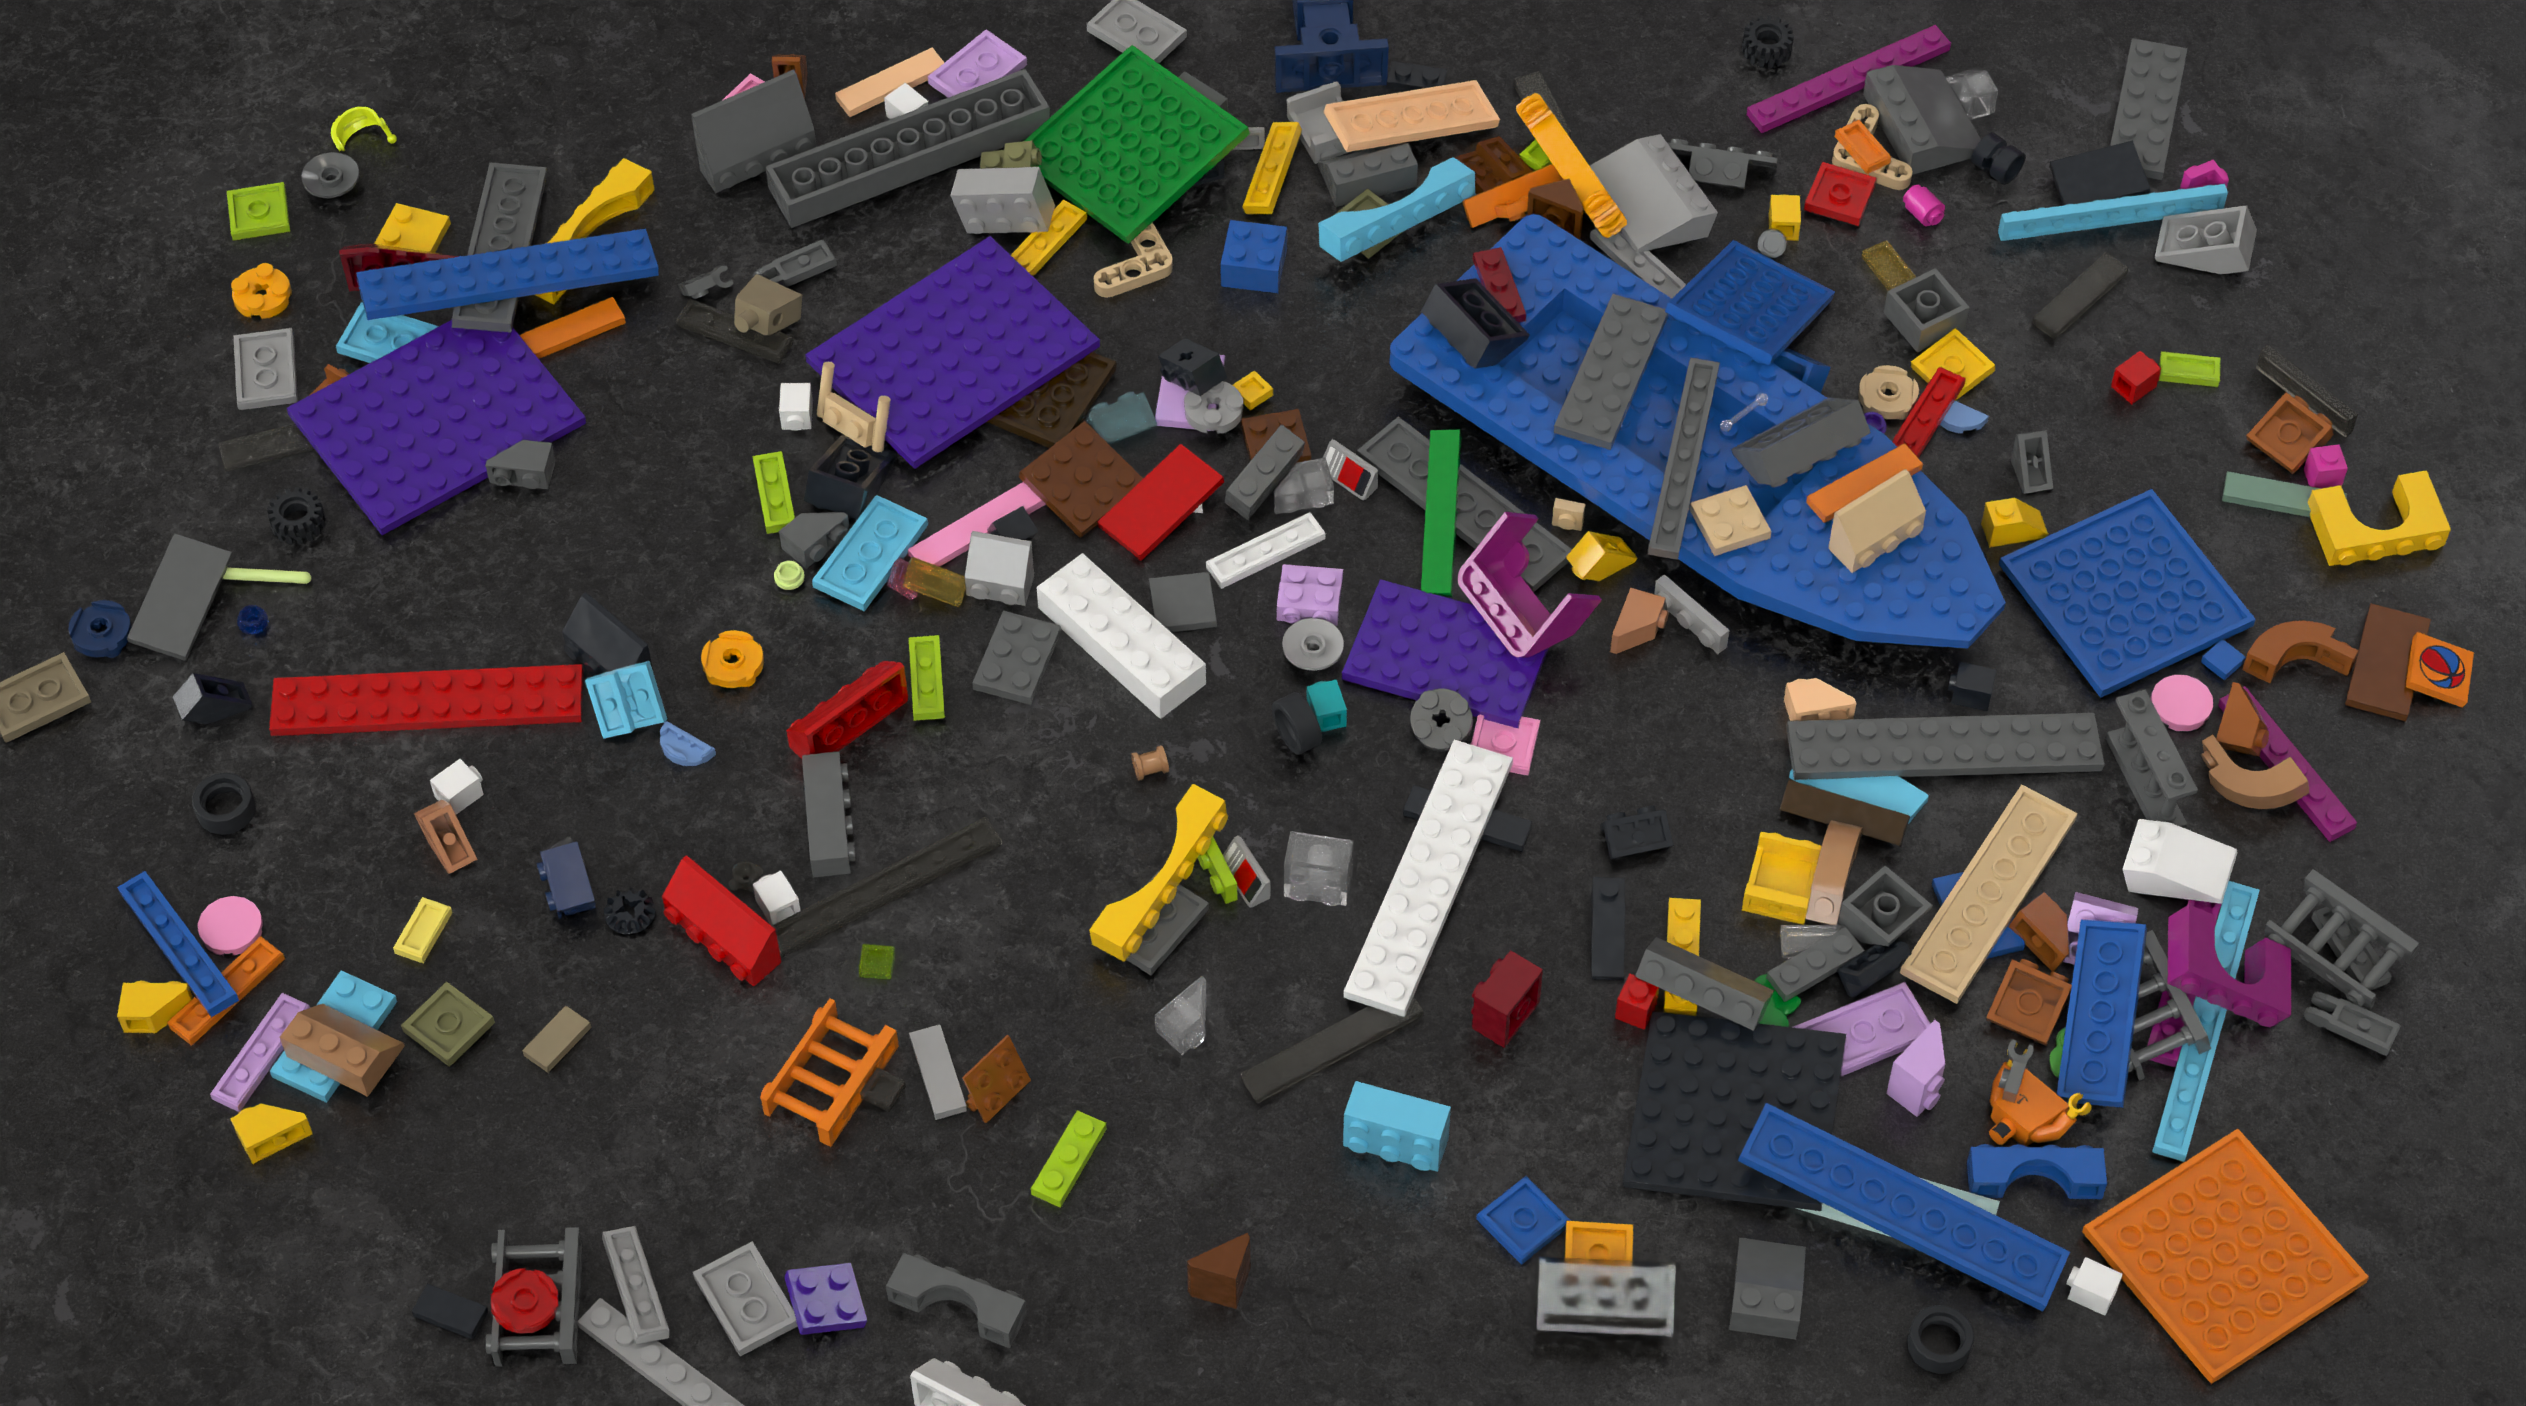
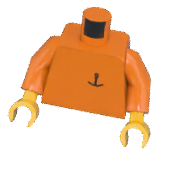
[1989,1043,2091,1146]

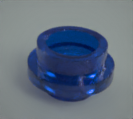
[237,605,269,635]

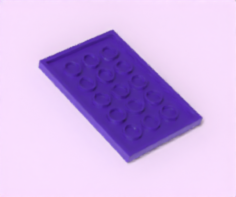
[1342,579,1549,728]

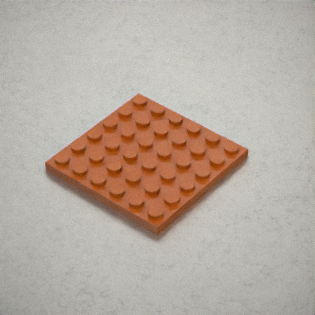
[2082,1129,2369,1384]

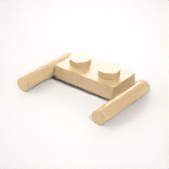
[817,361,891,452]

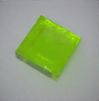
[859,944,895,979]

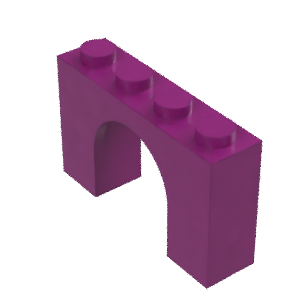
[2167,904,2291,1028]

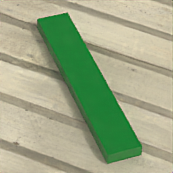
[1421,430,1461,597]

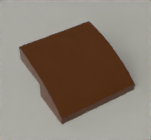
[1454,136,1533,194]

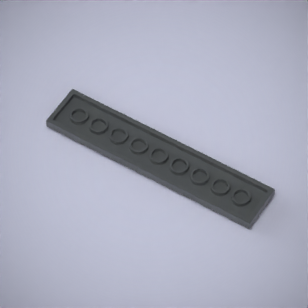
[1786,713,2104,780]

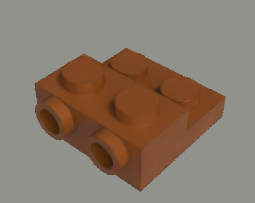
[2246,392,2334,474]
[1986,959,2072,1046]

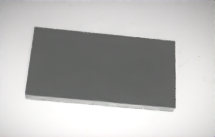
[127,533,233,661]

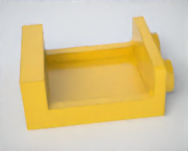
[1742,832,1822,925]

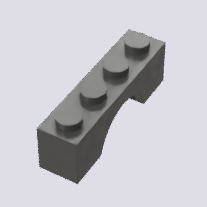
[886,1253,1027,1348]

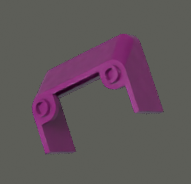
[1458,512,1602,658]

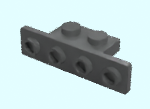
[1667,139,1778,189]

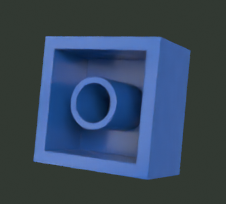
[1221,220,1287,293]

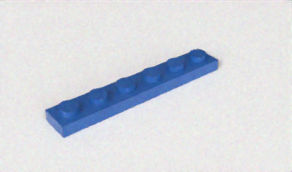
[117,871,239,1018]

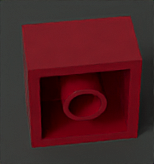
[1471,950,1543,1048]

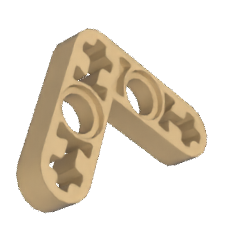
[1832,104,1913,190]
[1094,222,1173,298]

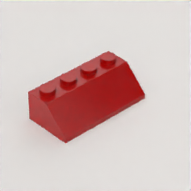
[786,661,908,759]
[662,855,781,986]

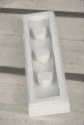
[1206,512,1325,589]

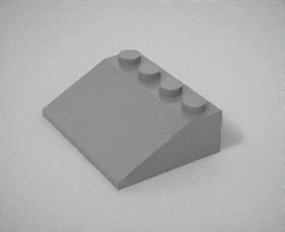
[1590,134,1718,253]

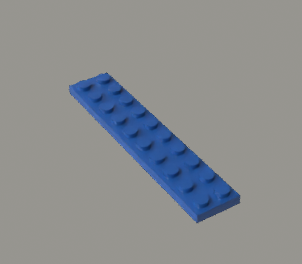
[356,229,659,320]
[1738,1103,2070,1311]

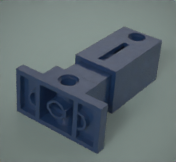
[1275,0,1389,93]

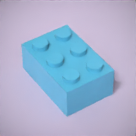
[1343,1081,1451,1172]

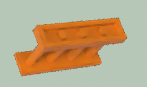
[760,998,899,1147]

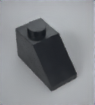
[173,673,253,725]

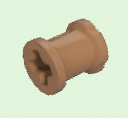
[1131,745,1169,780]

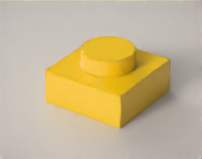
[1233,370,1273,410]

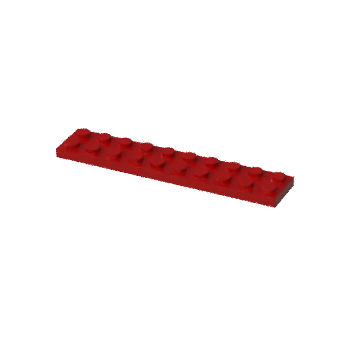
[269,664,584,736]

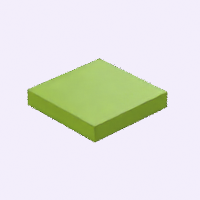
[227,182,290,241]

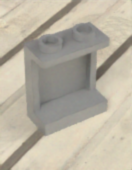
[1287,81,1349,164]

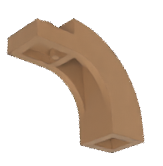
[2201,734,2309,809]
[1805,820,1863,926]

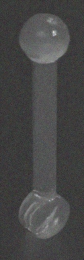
[1720,393,1768,432]

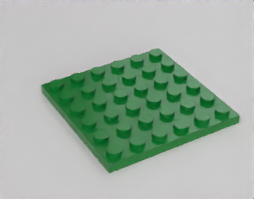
[1024,45,1250,244]

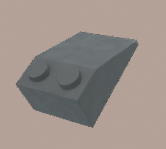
[1729,1238,1806,1340]

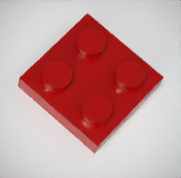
[1804,162,1877,226]

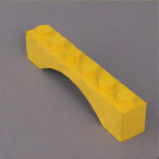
[535,158,655,304]
[1089,784,1228,962]

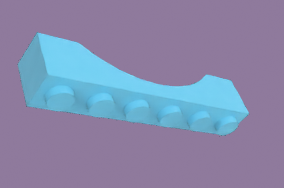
[1319,157,1475,262]

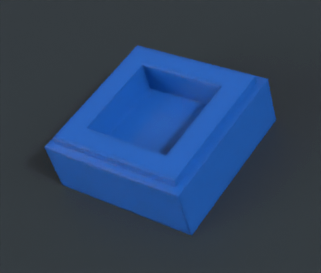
[2201,639,2246,681]

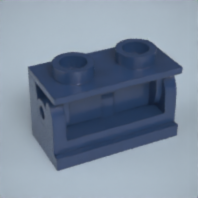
[536,841,596,919]

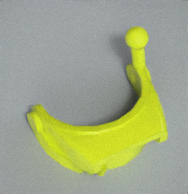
[331,106,397,152]

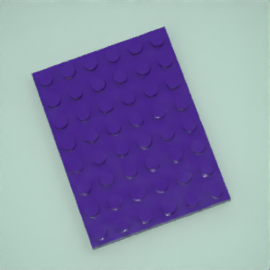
[805,236,1100,469]
[287,320,586,535]

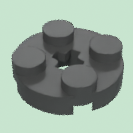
[1410,689,1473,752]

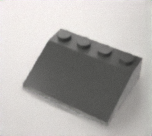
[1863,65,1981,175]
[691,69,817,193]

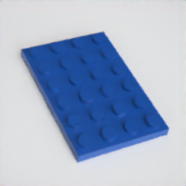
[1665,240,1835,366]

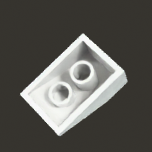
[2123,819,2237,904]

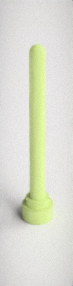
[223,567,311,584]

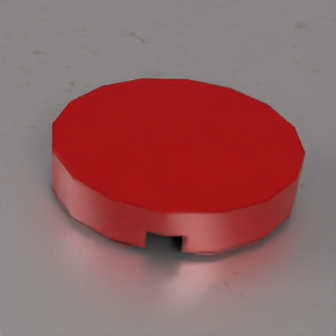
[491,1268,558,1334]

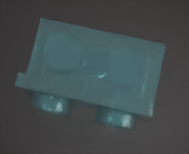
[1086,391,1157,445]

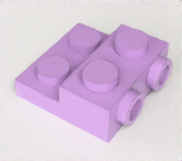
[1277,564,1343,626]

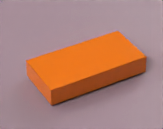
[1835,120,1891,174]

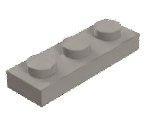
[1654,574,1729,654]

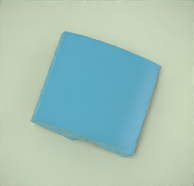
[585,661,667,738]

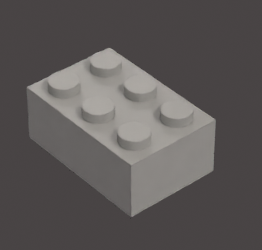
[950,167,1055,234]

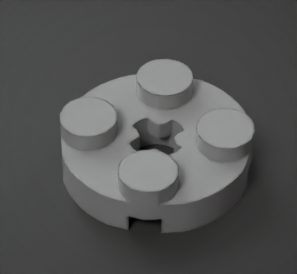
[1184,381,1243,434]

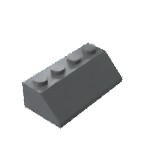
[1731,397,1871,487]

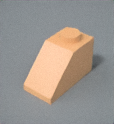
[1784,678,1856,721]

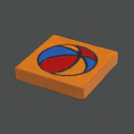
[2406,632,2474,708]

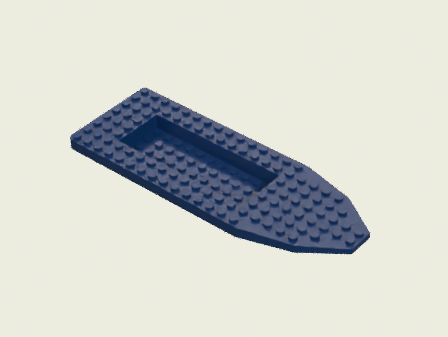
[1390,214,2006,648]

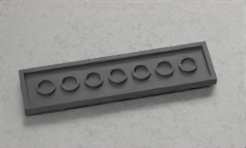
[452,163,547,332]
[1357,416,1572,592]

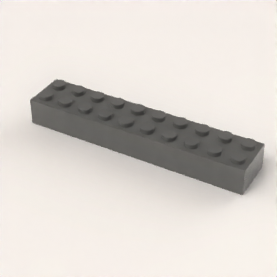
[765,69,1050,228]

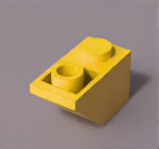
[117,981,193,1033]

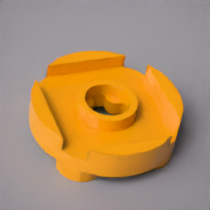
[231,263,292,319]
[701,630,764,688]

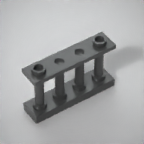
[2105,689,2198,829]
[2264,869,2419,1011]
[2128,930,2211,1081]
[486,1227,583,1367]

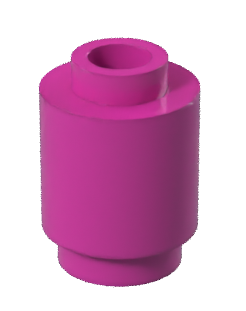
[1903,185,1945,226]

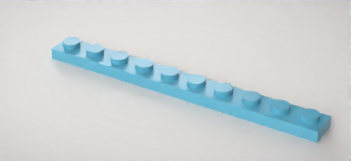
[2152,881,2260,1162]

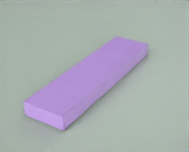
[210,993,310,1112]

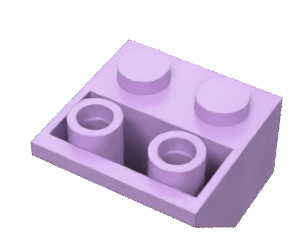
[2063,892,2138,965]

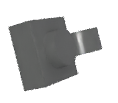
[678,265,734,299]
[1998,1040,2034,1103]

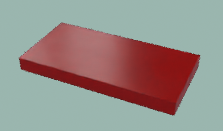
[1097,444,1224,561]

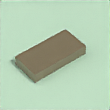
[522,1006,591,1073]

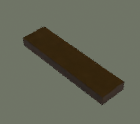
[1779,780,1910,846]

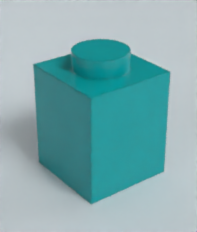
[1307,680,1347,732]

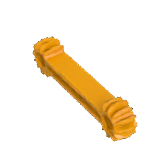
[1516,93,1627,238]

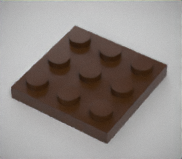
[1019,421,1143,538]

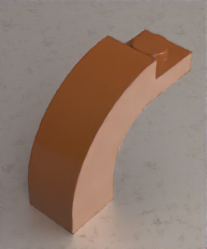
[2242,621,2359,683]

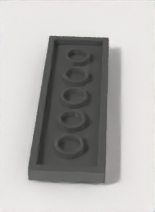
[2110,38,2188,180]
[1554,294,1668,450]

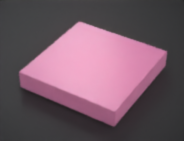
[1471,715,1540,775]

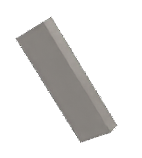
[909,1024,967,1120]

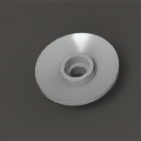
[1282,618,1344,671]

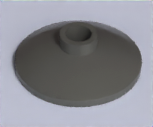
[301,152,359,198]

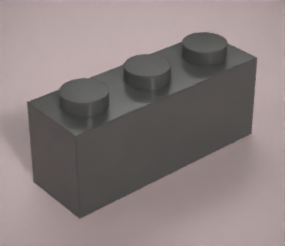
[1224,424,1305,520]

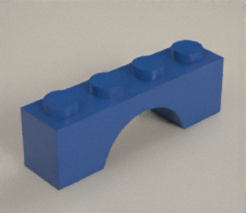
[1967,1144,2107,1199]

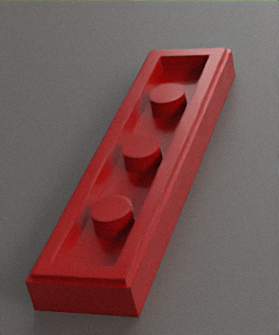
[1892,367,1966,458]

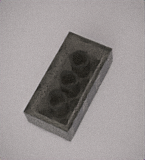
[1536,1257,1676,1336]

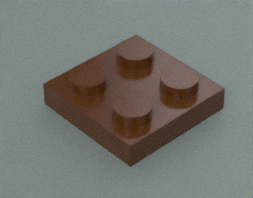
[1241,409,1311,465]

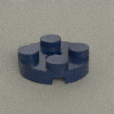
[68,600,132,658]

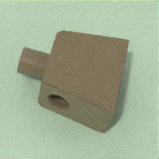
[734,274,802,335]

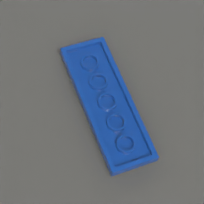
[2057,920,2147,1108]

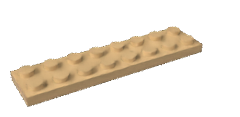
[1900,784,2078,1004]

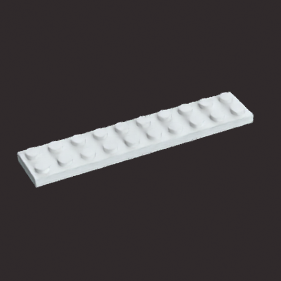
[1344,740,1513,1017]

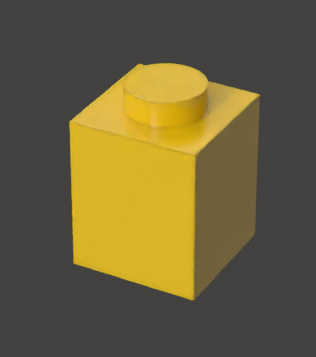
[1768,195,1801,241]

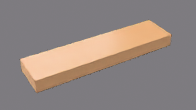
[835,48,944,117]

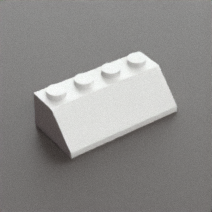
[910,1358,1026,1406]

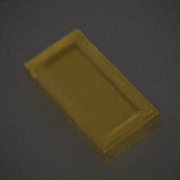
[1862,240,1916,291]
[902,557,966,607]

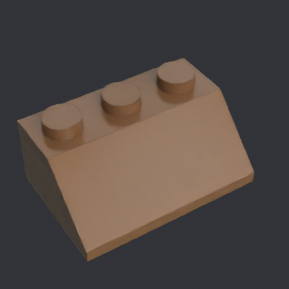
[279,1003,404,1097]

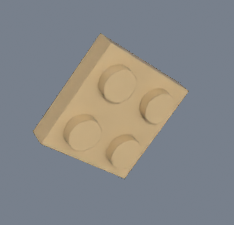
[1690,485,1771,556]

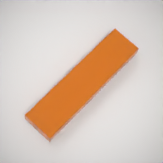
[519,297,626,359]
[1806,443,1923,523]
[167,936,285,1046]

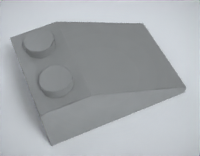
[2155,205,2257,274]

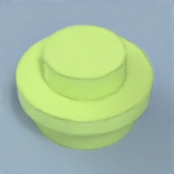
[774,561,805,590]

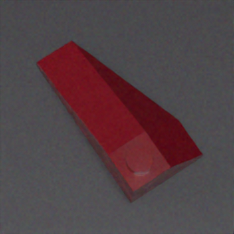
[339,244,459,292]

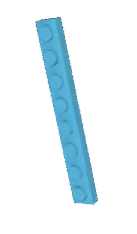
[1998,184,2228,241]

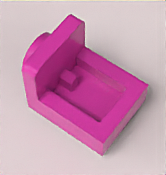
[2180,160,2229,189]

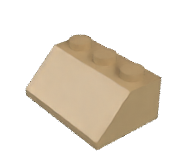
[1828,469,1926,573]

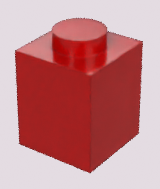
[2111,351,2161,404]
[1615,974,1659,1030]

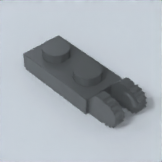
[753,240,837,287]
[2303,991,2401,1056]

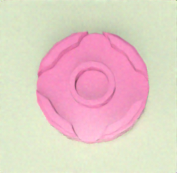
[2150,675,2213,731]
[198,896,263,956]

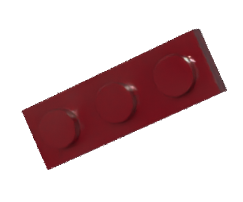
[1473,247,1526,323]

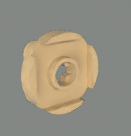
[1858,365,1919,420]

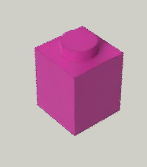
[2304,445,2348,489]

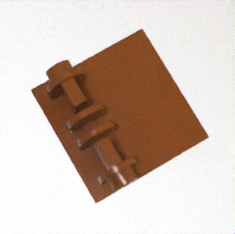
[962,1035,1031,1123]

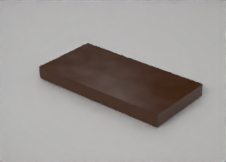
[2345,603,2431,721]

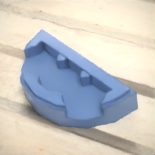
[1940,401,1989,433]
[660,721,716,766]

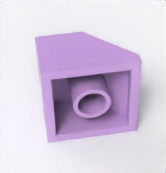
[1886,1020,1945,1117]

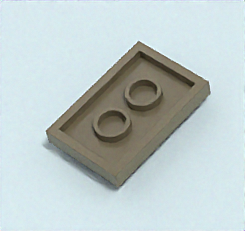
[0,652,91,743]

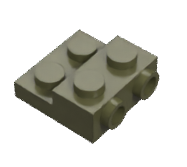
[980,141,1042,169]

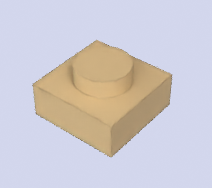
[1552,498,1585,531]

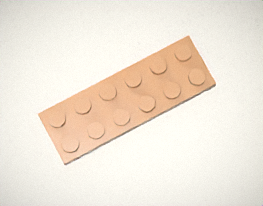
[1324,80,1500,152]

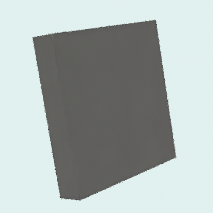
[1149,572,1217,632]

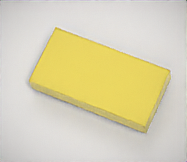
[393,897,453,964]

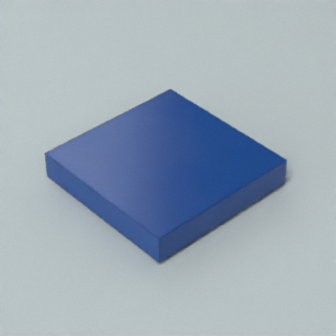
[1477,1176,1571,1265]

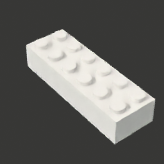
[1037,553,1206,719]

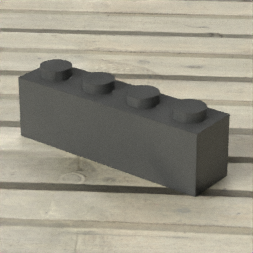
[802,752,856,878]
[1635,937,1774,1031]

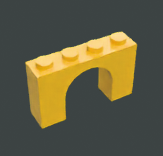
[2308,470,2451,566]

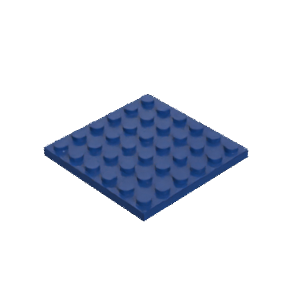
[1999,489,2256,698]

